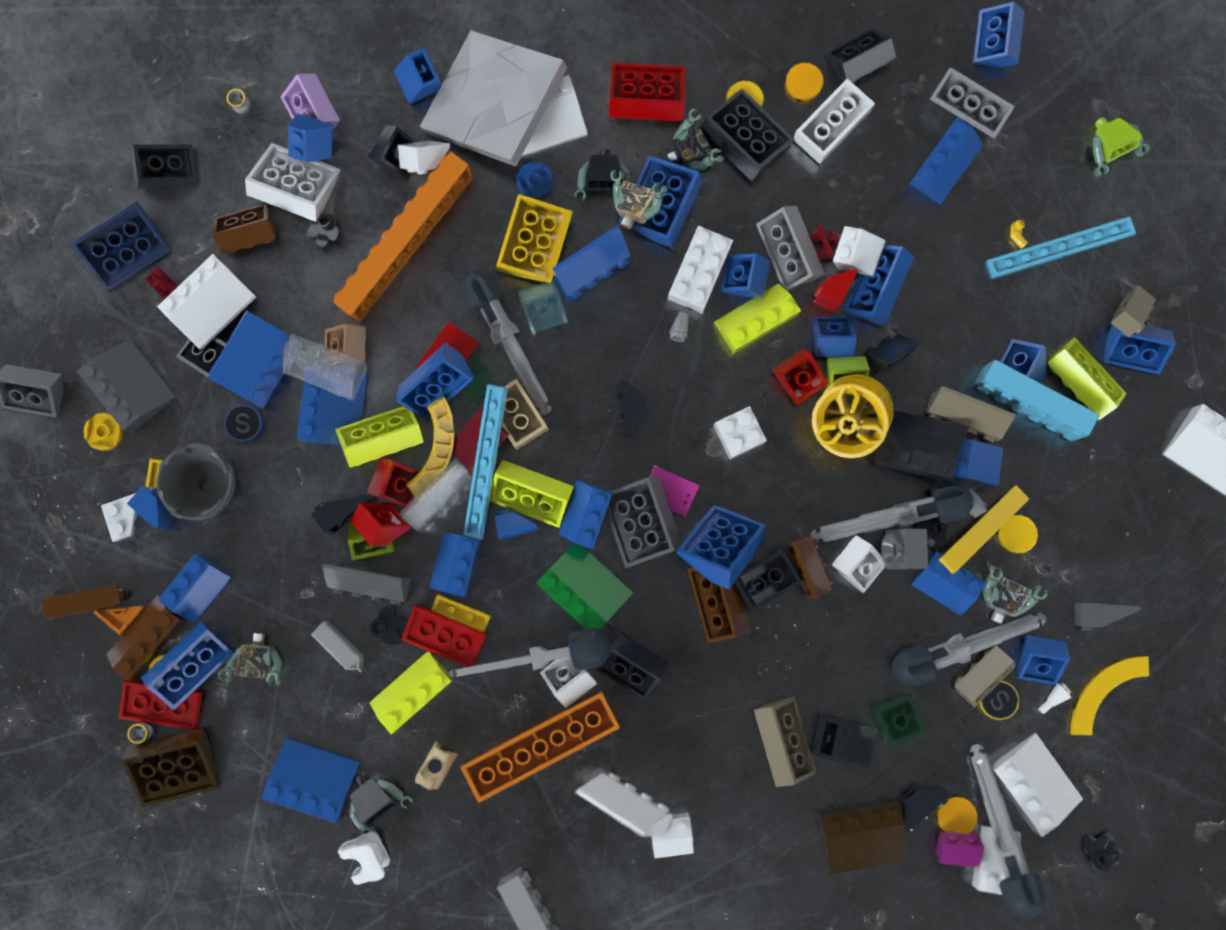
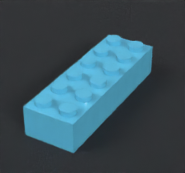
[973,360,1100,441]

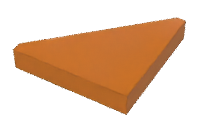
[93,606,146,635]

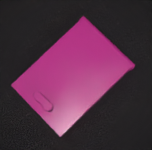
[649,465,699,517]

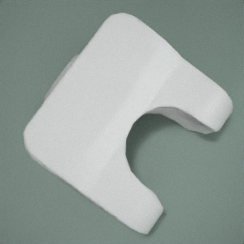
[338,831,390,885]

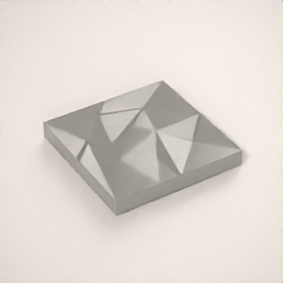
[420,31,568,166]

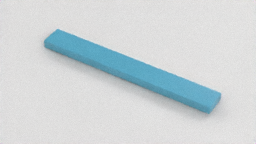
[986,216,1137,279]
[463,384,508,540]

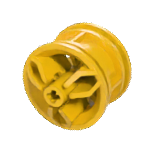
[812,374,894,458]

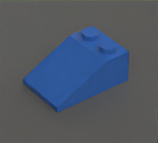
[956,439,1003,486]

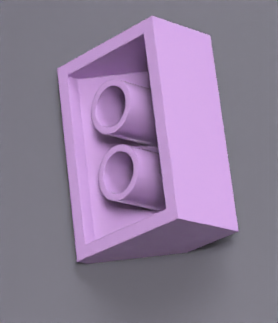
[281,73,340,130]

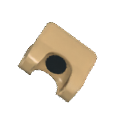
[415,741,458,790]

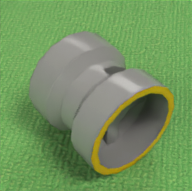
[227,89,251,114]
[127,722,154,744]

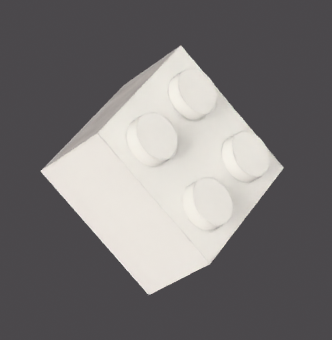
[713,406,767,459]

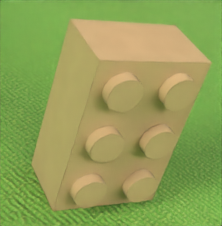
[484,379,549,450]

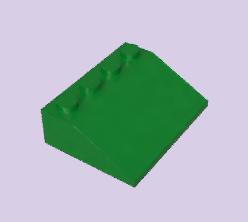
[536,543,633,630]

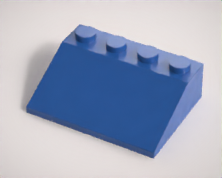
[618,155,704,248]
[553,225,630,300]
[207,311,302,408]
[297,363,368,446]
[677,505,766,589]
[261,738,360,823]

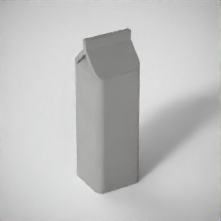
[311,620,366,673]

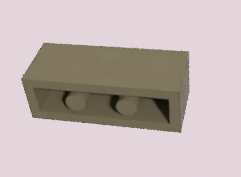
[1111,285,1156,337]
[955,646,1016,707]

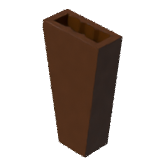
[41,585,125,620]

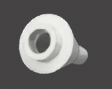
[1038,683,1072,714]

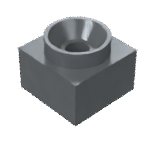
[881,529,928,569]

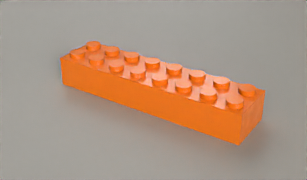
[461,691,620,803]

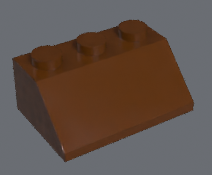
[212,203,276,255]
[787,535,833,599]

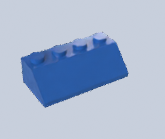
[910,117,983,205]
[844,245,914,325]
[395,343,474,421]
[141,622,233,710]

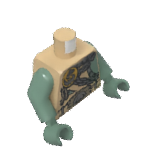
[611,170,667,230]

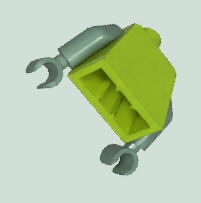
[1093,117,1150,177]

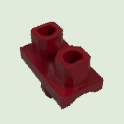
[809,224,842,261]
[144,266,178,300]

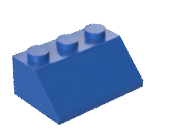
[973,2,1025,68]
[1103,325,1176,375]
[558,480,613,549]
[430,532,481,597]
[911,551,987,616]
[158,553,232,623]

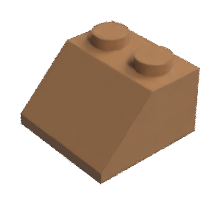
[324,324,366,367]

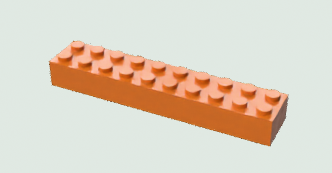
[333,151,473,323]

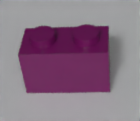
[936,831,984,867]

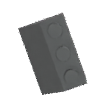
[0,364,64,418]

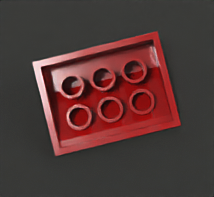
[609,63,686,121]

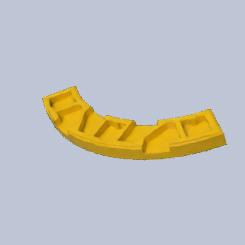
[406,397,455,501]
[1070,656,1149,735]

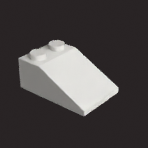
[972,825,1021,895]

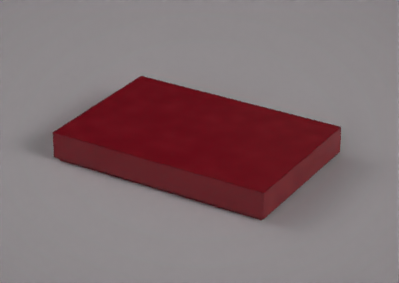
[452,407,510,474]

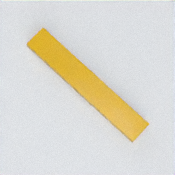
[939,485,1029,574]

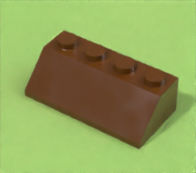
[687,567,751,643]
[106,595,187,681]

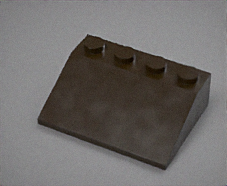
[121,728,219,807]
[818,800,908,874]

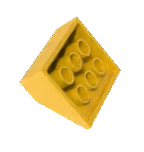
[496,194,573,283]

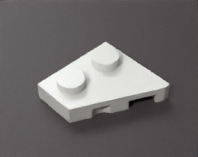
[101,493,137,542]

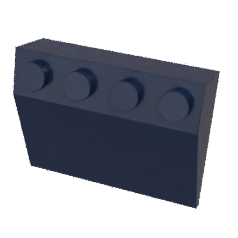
[70,200,171,291]

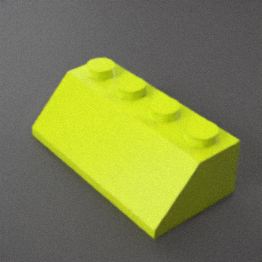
[714,283,801,354]
[1047,337,1127,420]
[335,406,423,468]
[489,460,574,528]
[370,651,454,734]

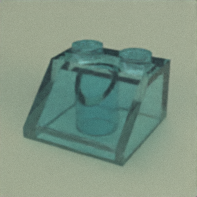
[518,280,568,334]

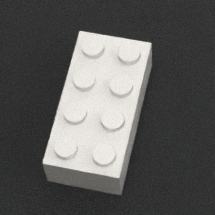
[794,79,875,164]
[668,226,733,314]

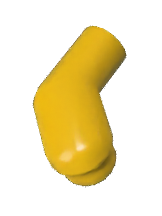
[1010,220,1028,249]

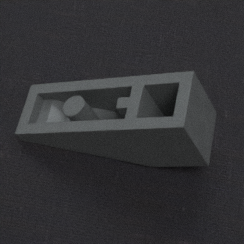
[1074,603,1141,631]

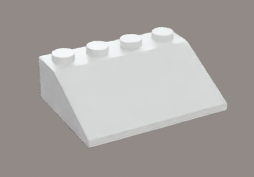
[522,75,587,156]
[245,143,340,221]
[157,254,256,350]
[1163,404,1226,495]
[991,733,1083,837]
[576,772,673,837]

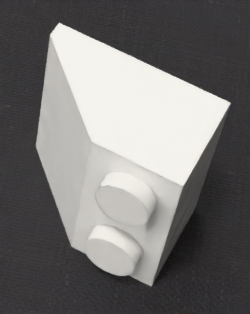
[398,141,450,174]
[833,226,886,276]
[832,535,886,593]
[540,657,597,708]
[652,813,694,858]

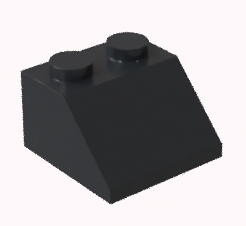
[368,125,417,180]

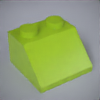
[826,356,869,402]

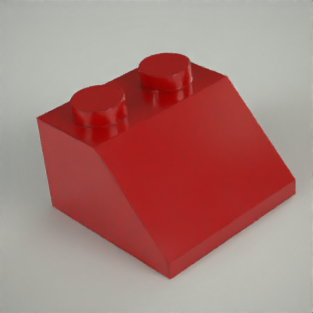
[814,269,857,313]
[772,348,829,405]
[367,457,419,509]
[351,502,411,547]

